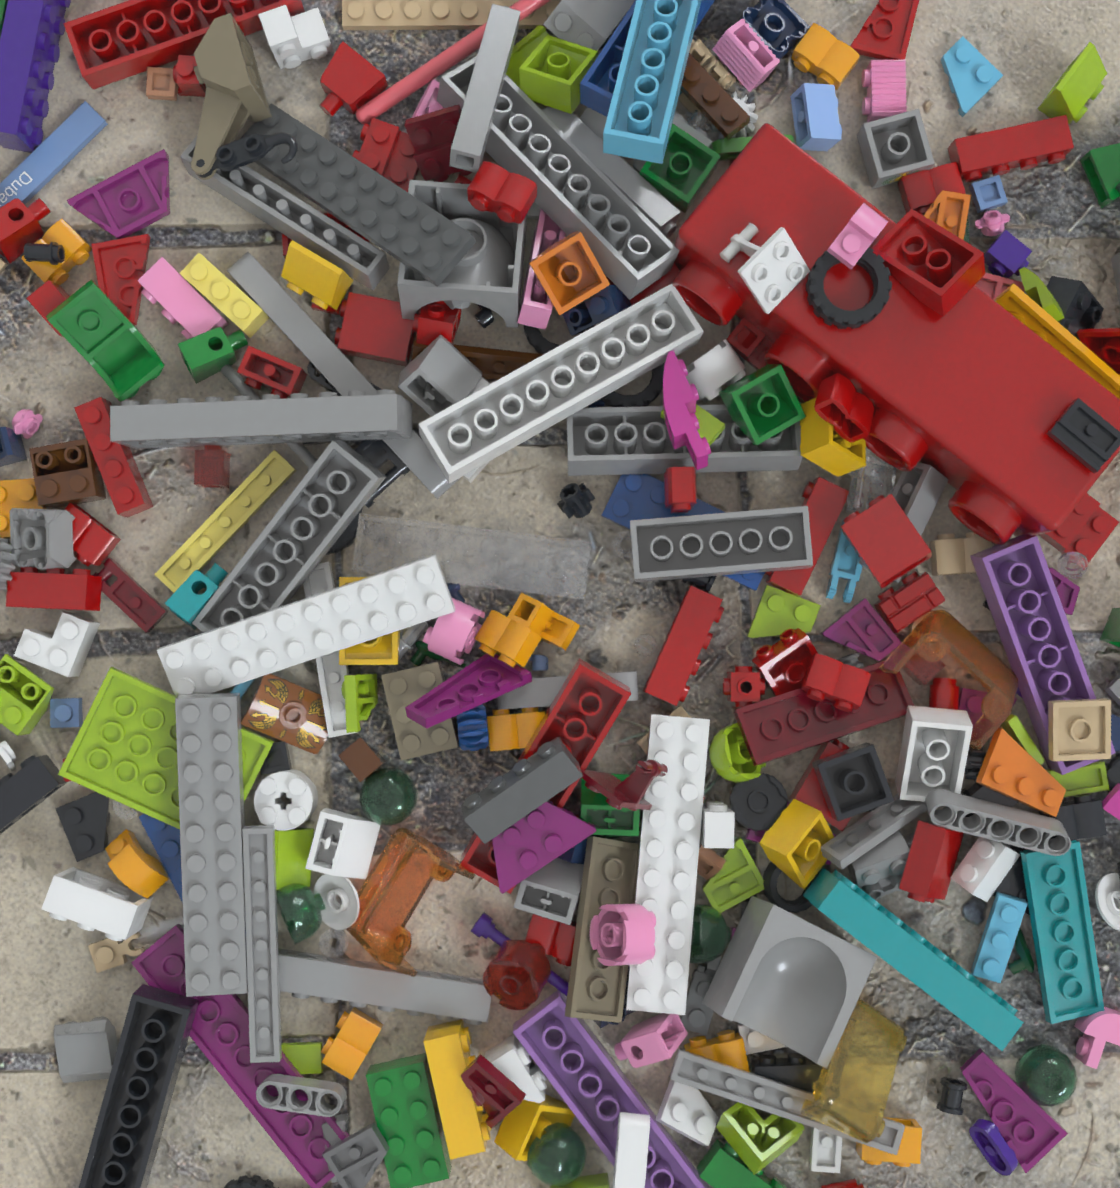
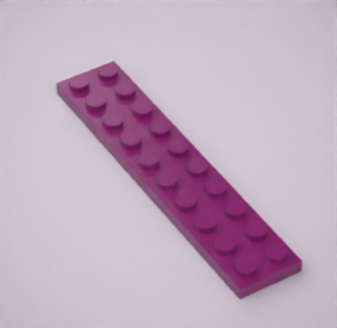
[131,924,350,1188]

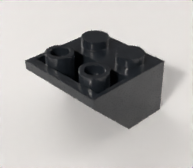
[1039,276,1104,341]

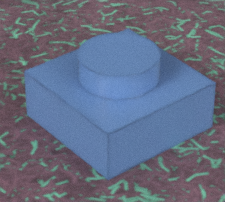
[969,175,1008,213]
[50,698,83,728]

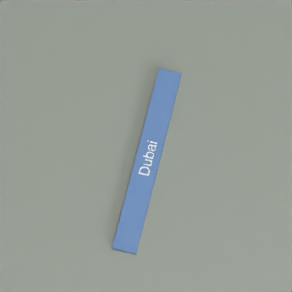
[0,101,108,208]

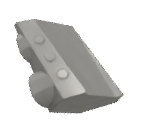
[10,508,77,569]
[54,1016,118,1083]

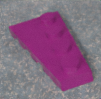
[405,654,532,728]
[960,1048,1068,1173]

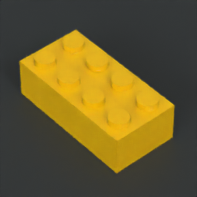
[423,1019,492,1160]

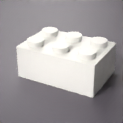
[895,705,973,802]
[42,867,153,941]

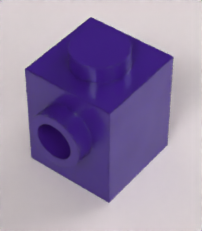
[984,230,1032,278]

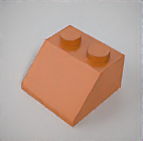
[529,231,610,316]

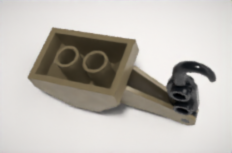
[191,13,298,180]

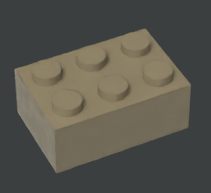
[381,662,459,761]

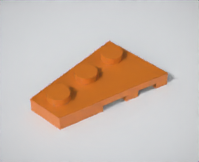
[976,728,1066,817]

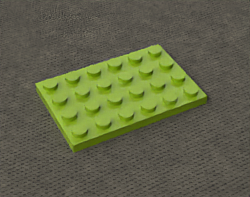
[58,667,274,830]

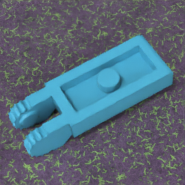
[826,519,863,603]

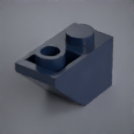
[563,284,632,336]

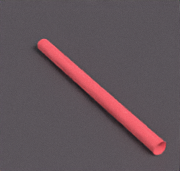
[355,0,551,125]

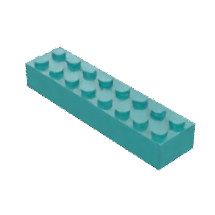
[803,868,1024,1051]

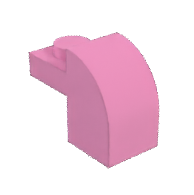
[827,203,888,269]
[1074,1007,1120,1069]

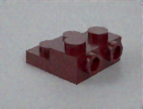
[404,104,473,182]

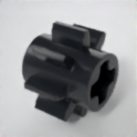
[557,483,595,519]
[965,743,987,780]

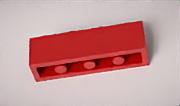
[947,115,1074,182]
[74,397,154,518]
[764,477,850,596]
[643,586,724,706]

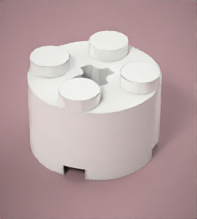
[686,339,746,403]
[254,769,318,831]

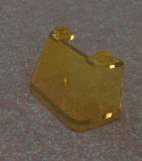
[801,997,907,1143]

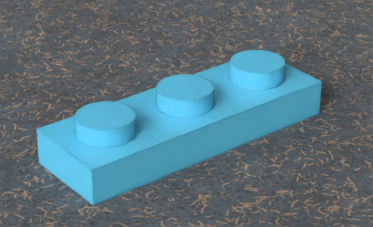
[970,892,1028,983]

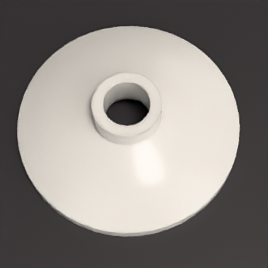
[1095,873,1120,931]
[313,874,360,930]

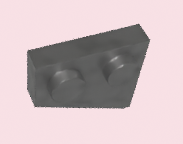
[322,1122,390,1188]

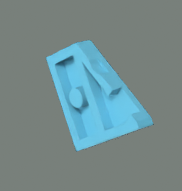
[940,36,1003,117]

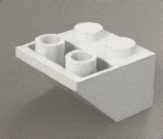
[305,808,381,879]
[485,1034,547,1103]

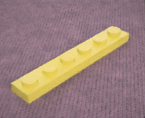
[154,450,297,593]

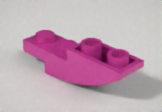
[663,350,711,470]

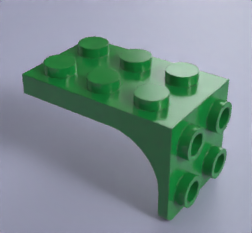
[46,279,165,402]

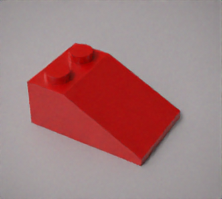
[872,208,985,317]

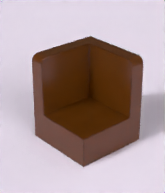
[338,738,386,782]

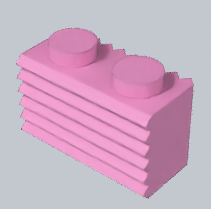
[712,19,780,92]
[861,60,907,122]

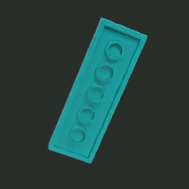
[1020,840,1105,1024]

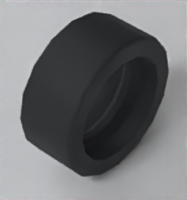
[763,862,819,913]

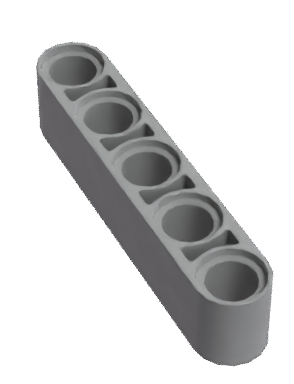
[497,671,639,709]
[925,789,1071,856]

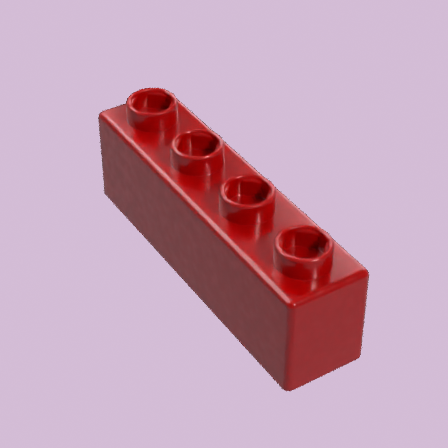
[672,123,1120,545]

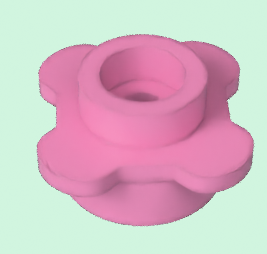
[975,210,1010,236]
[12,409,43,439]

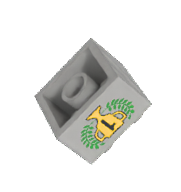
[857,109,935,189]

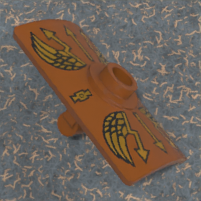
[241,674,328,754]

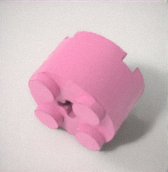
[423,598,485,665]
[590,904,656,966]

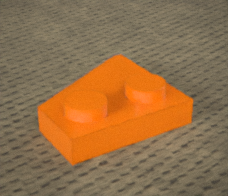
[923,190,971,240]

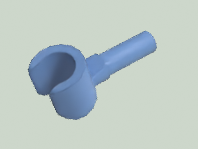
[528,654,548,671]

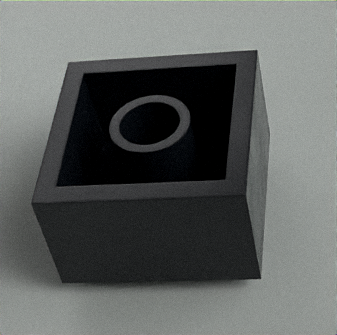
[811,742,894,821]

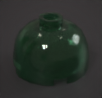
[359,767,418,826]
[277,883,326,945]
[690,904,731,963]
[1015,1044,1078,1107]
[527,1122,587,1187]

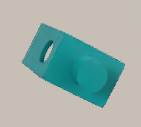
[164,563,228,630]

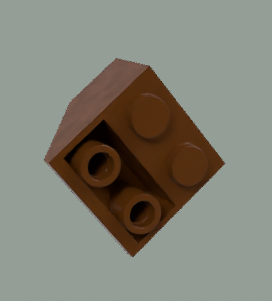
[29,439,106,509]

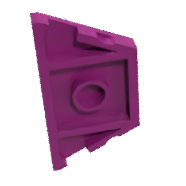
[67,149,170,239]
[492,800,597,894]

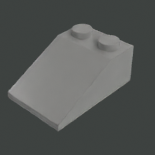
[543,0,635,51]

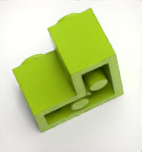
[716,1102,805,1175]

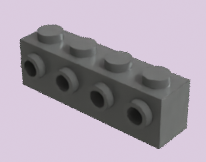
[461,737,583,844]

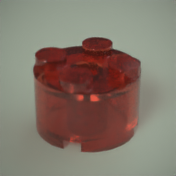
[483,940,551,1010]

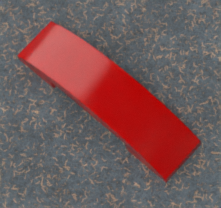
[726,318,812,403]

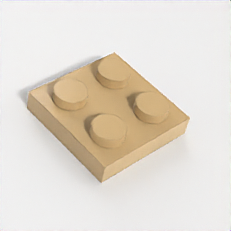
[1048,698,1111,761]

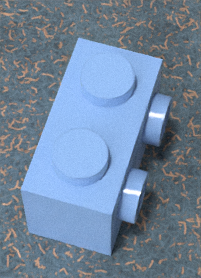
[790,83,842,151]

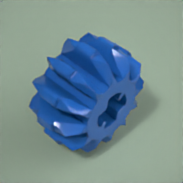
[457,704,488,751]

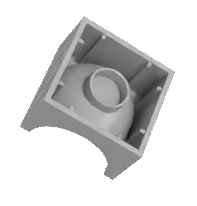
[397,180,527,328]
[702,896,877,1069]

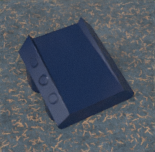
[737,0,810,60]

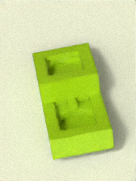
[1019,267,1065,321]

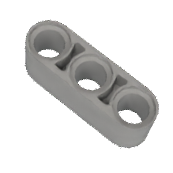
[256,1074,346,1117]

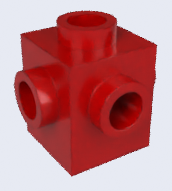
[723,666,765,707]

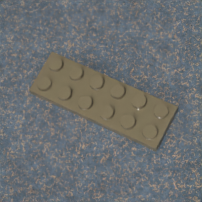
[565,836,640,1023]

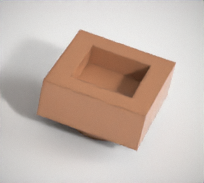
[146,67,178,101]
[697,844,726,880]

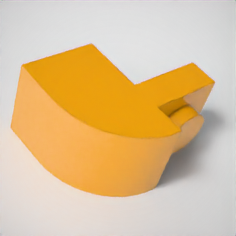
[507,593,580,651]
[105,829,169,899]

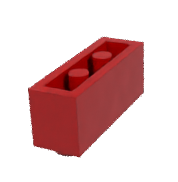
[6,567,102,611]

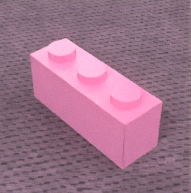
[138,257,229,339]

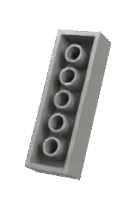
[630,506,813,582]

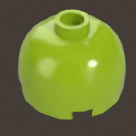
[709,723,766,783]

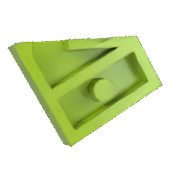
[746,585,821,638]

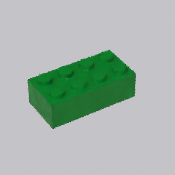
[366,1053,452,1188]

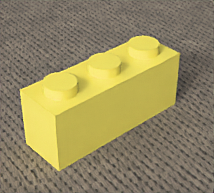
[179,253,269,338]

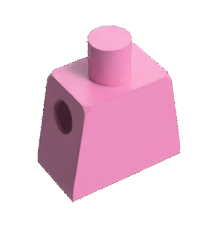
[614,1013,688,1068]

